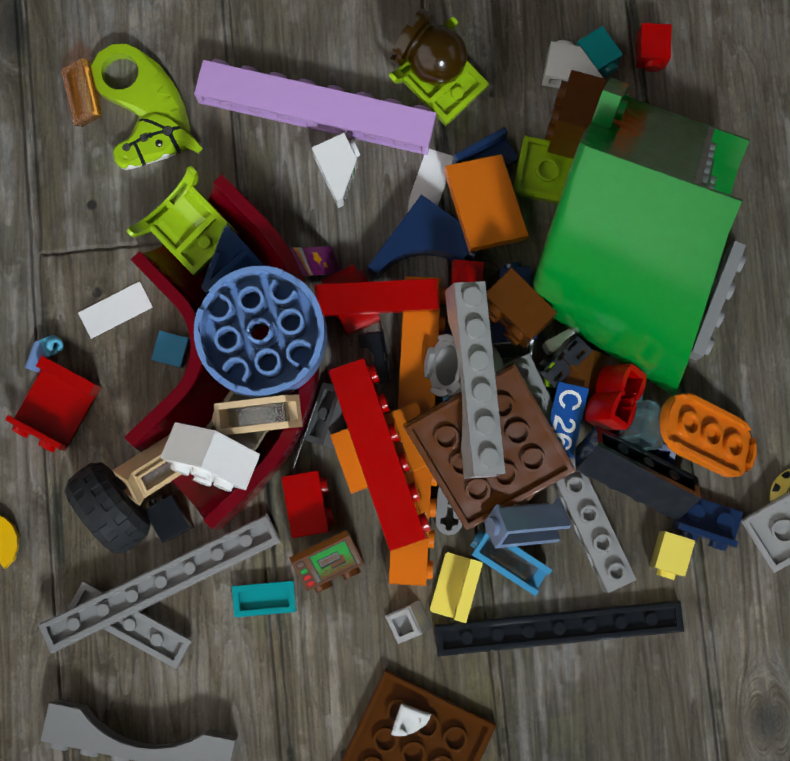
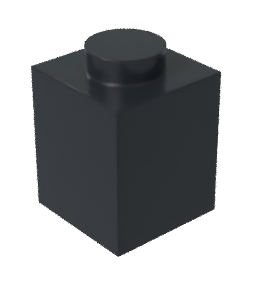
[144,493,194,543]

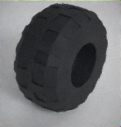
[64,462,151,554]

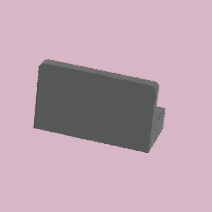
[304,382,348,450]

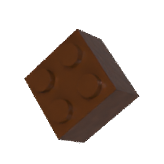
[545,70,607,159]
[486,268,557,348]

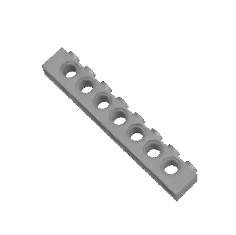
[503,354,637,593]

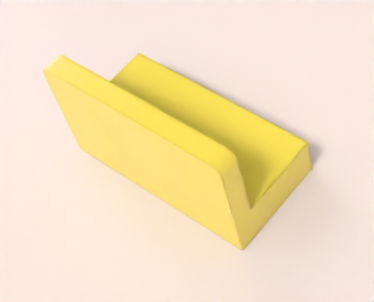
[430,552,483,623]

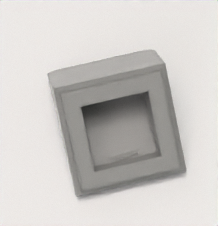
[385,601,431,644]

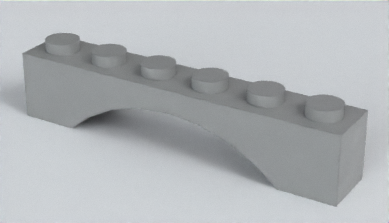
[445,281,505,479]
[41,699,238,761]

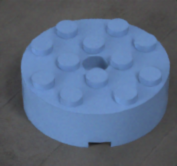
[194,266,327,399]

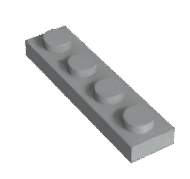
[689,241,747,361]
[68,581,193,669]

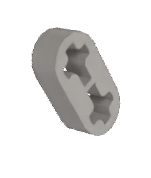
[435,487,462,535]

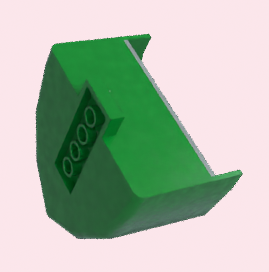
[533,78,750,396]

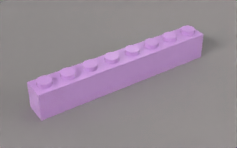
[194,59,436,155]

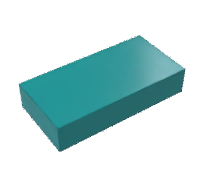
[232,580,297,618]

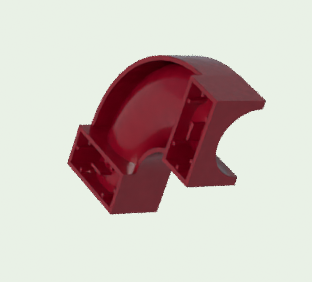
[124,174,320,530]

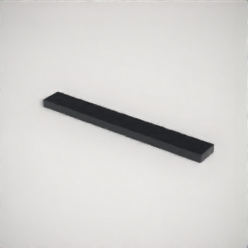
[434,600,684,657]

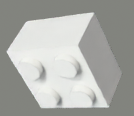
[160,422,260,492]

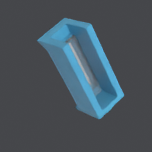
[470,530,552,596]

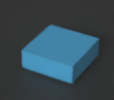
[151,330,190,368]

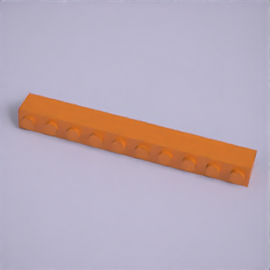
[389,276,447,586]

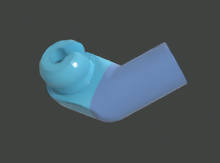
[25,335,64,373]

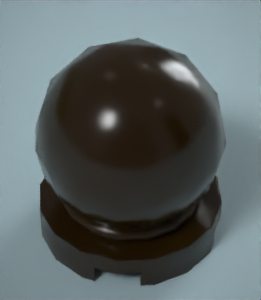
[390,8,467,85]

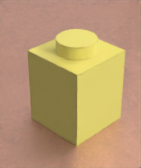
[649,531,695,580]

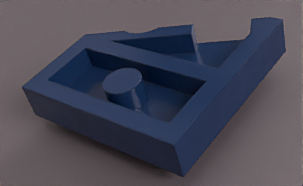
[201,223,266,294]

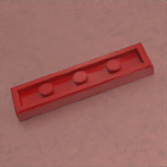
[314,279,439,316]

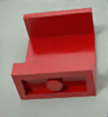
[5,356,102,453]

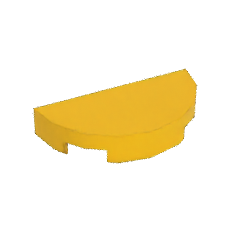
[0,515,20,569]

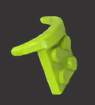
[389,17,489,127]
[127,166,239,276]

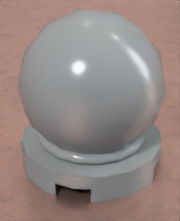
[424,334,503,397]

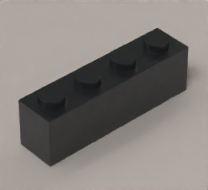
[575,425,701,521]

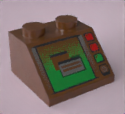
[289,530,364,594]

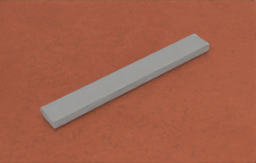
[38,514,281,653]

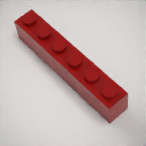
[329,358,431,551]

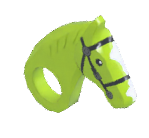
[91,44,203,170]

